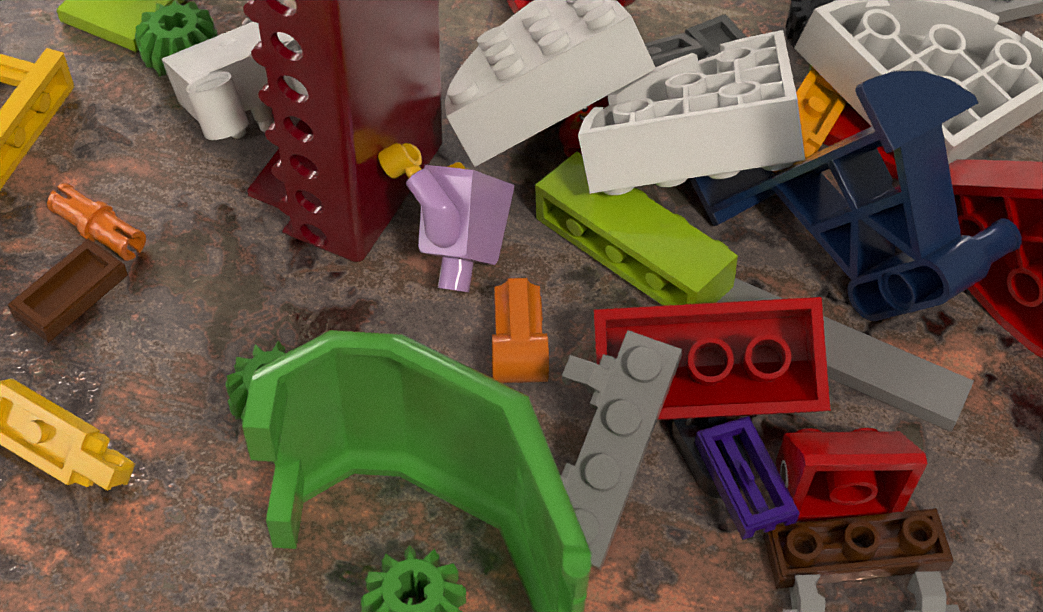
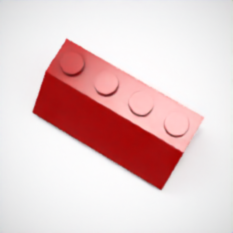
[594,297,831,420]

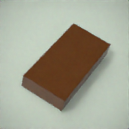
[7,238,128,343]

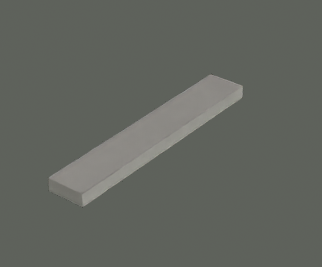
[652,278,974,432]

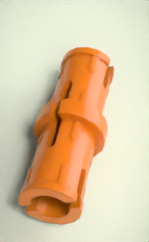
[47,183,146,261]

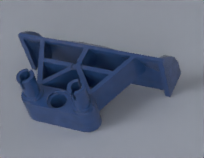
[689,71,1022,321]

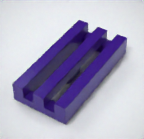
[694,416,800,540]

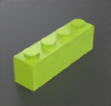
[535,152,738,306]

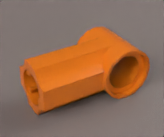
[492,278,549,383]

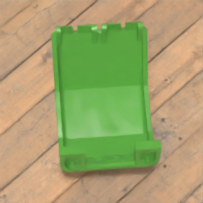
[242,330,591,612]

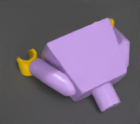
[378,143,514,293]

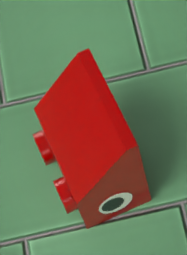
[775,428,928,522]

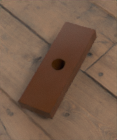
[763,508,954,589]

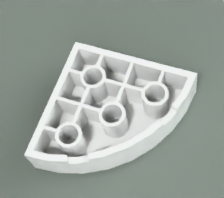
[444,0,656,167]
[794,0,1043,164]
[578,30,805,195]

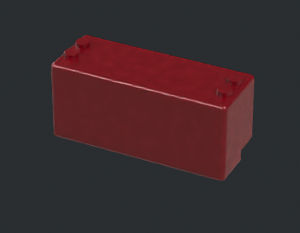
[243,0,443,262]

